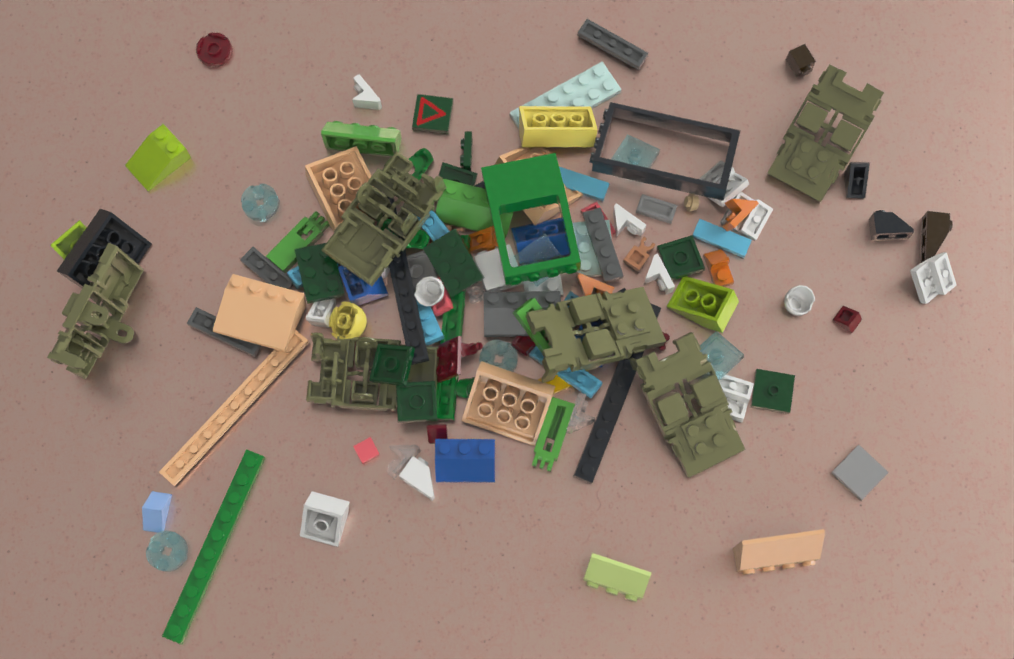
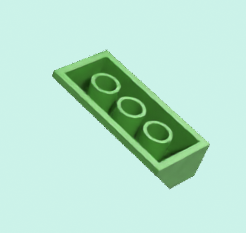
[321,121,401,157]
[435,179,513,239]

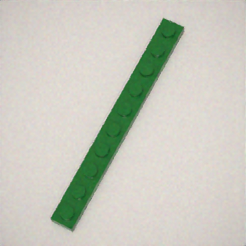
[436,235,471,420]
[162,449,265,644]

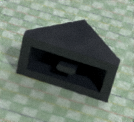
[844,162,870,198]

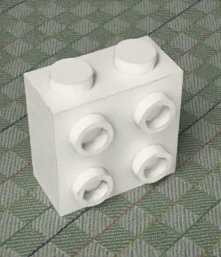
[474,244,523,292]

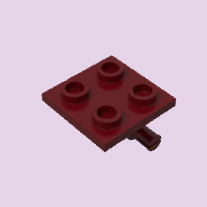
[436,336,483,383]

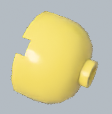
[329,302,367,339]

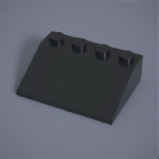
[57,209,152,288]

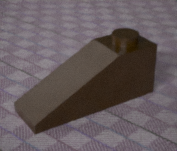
[920,211,953,263]

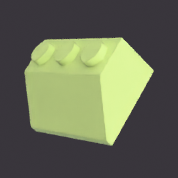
[583,553,651,602]

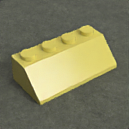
[519,106,598,148]

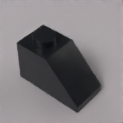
[869,210,914,240]

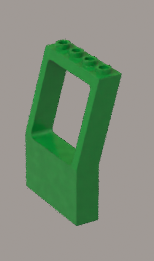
[481,153,581,285]

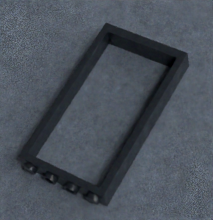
[590,102,741,201]

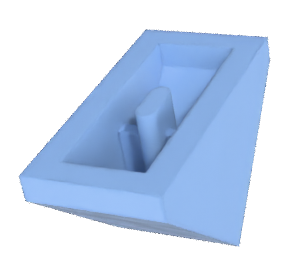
[142,491,172,533]

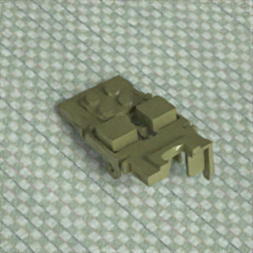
[767,64,884,202]
[321,151,447,287]
[47,243,144,379]
[526,287,666,383]
[629,332,745,478]
[306,333,439,411]

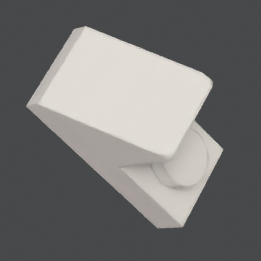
[352,74,382,110]
[613,203,646,237]
[644,254,675,295]
[306,298,336,328]

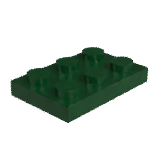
[423,229,485,298]
[294,243,345,304]

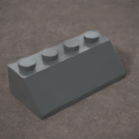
[484,291,561,337]

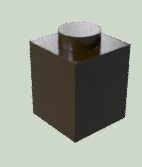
[786,44,816,77]

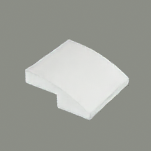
[700,161,749,207]
[720,192,773,240]
[910,252,956,304]
[716,372,754,423]

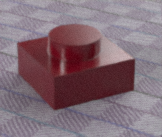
[511,336,536,356]

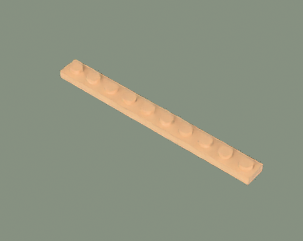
[159,330,309,486]

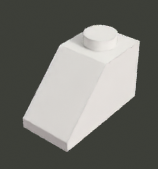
[399,456,435,501]

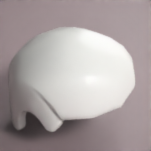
[414,276,444,307]
[784,285,815,316]

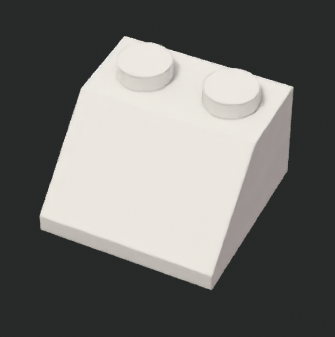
[300,491,350,547]

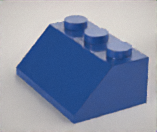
[511,218,569,264]
[435,439,495,483]

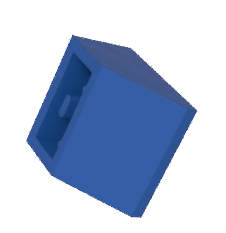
[338,266,388,306]

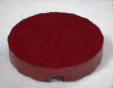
[196,33,233,67]

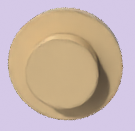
[684,193,699,212]

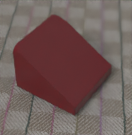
[833,306,862,333]
[427,424,448,444]

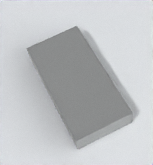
[636,194,677,224]

